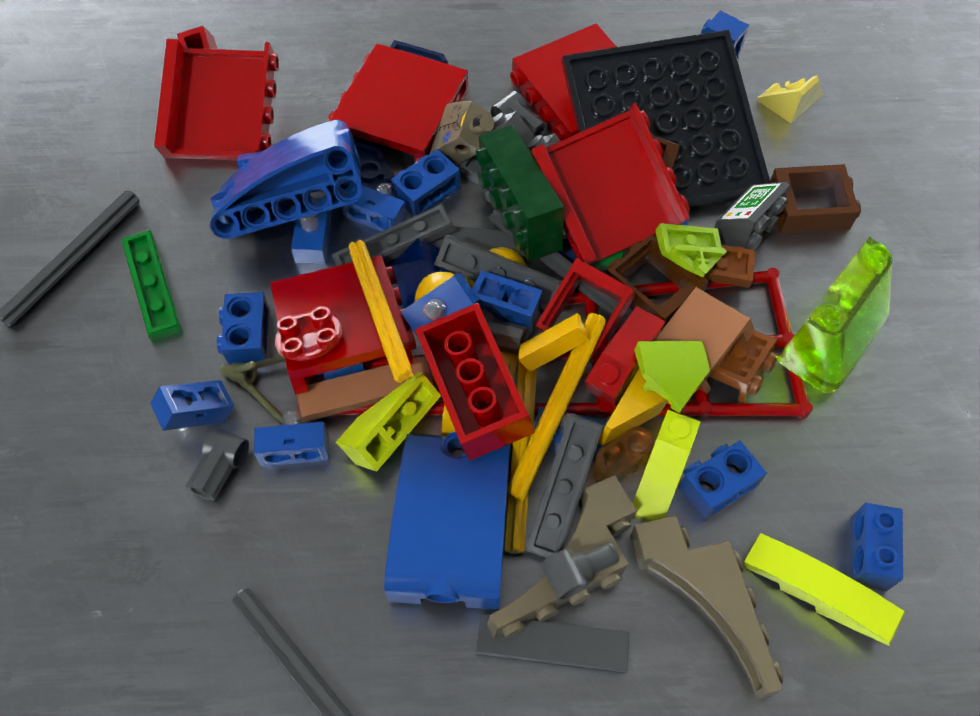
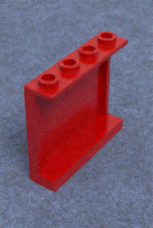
[510,23,617,141]
[154,39,279,160]
[327,43,468,163]
[531,103,690,265]
[270,255,417,395]

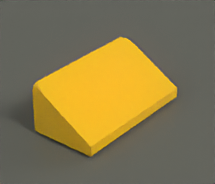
[518,313,589,372]

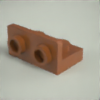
[704,244,756,288]
[709,331,778,403]

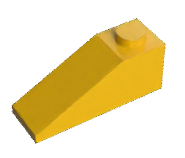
[598,368,672,446]

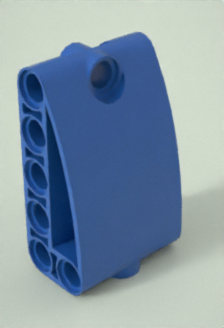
[210,120,363,239]
[384,432,510,610]

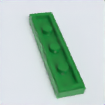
[121,229,183,342]

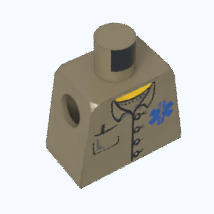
[430,101,494,165]

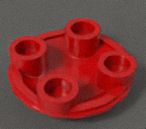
[275,307,342,361]

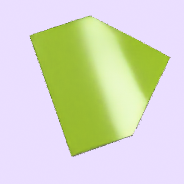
[655,223,727,277]
[634,341,710,413]

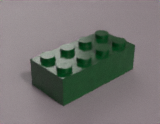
[476,125,564,262]

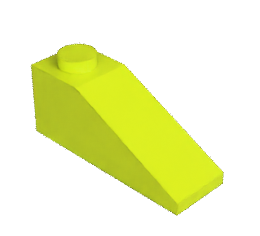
[336,372,441,472]
[632,410,701,522]

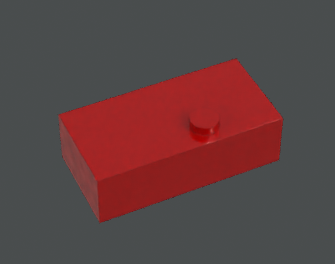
[415,303,535,461]

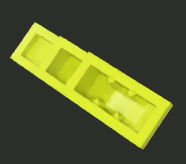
[744,533,905,646]

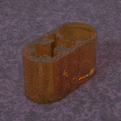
[593,427,654,483]

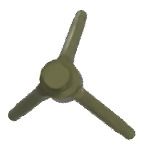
[220,355,288,425]

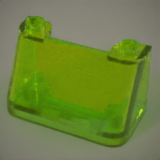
[777,236,893,393]

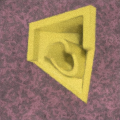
[758,76,824,124]

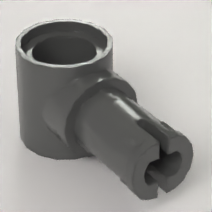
[541,542,619,600]

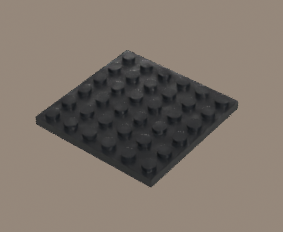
[561,30,771,208]

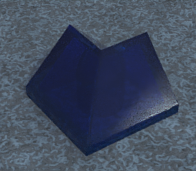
[391,238,456,308]

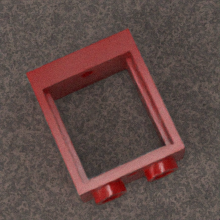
[535,258,636,363]

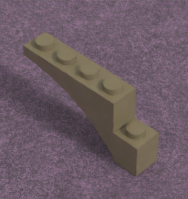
[487,475,637,639]
[630,515,783,700]

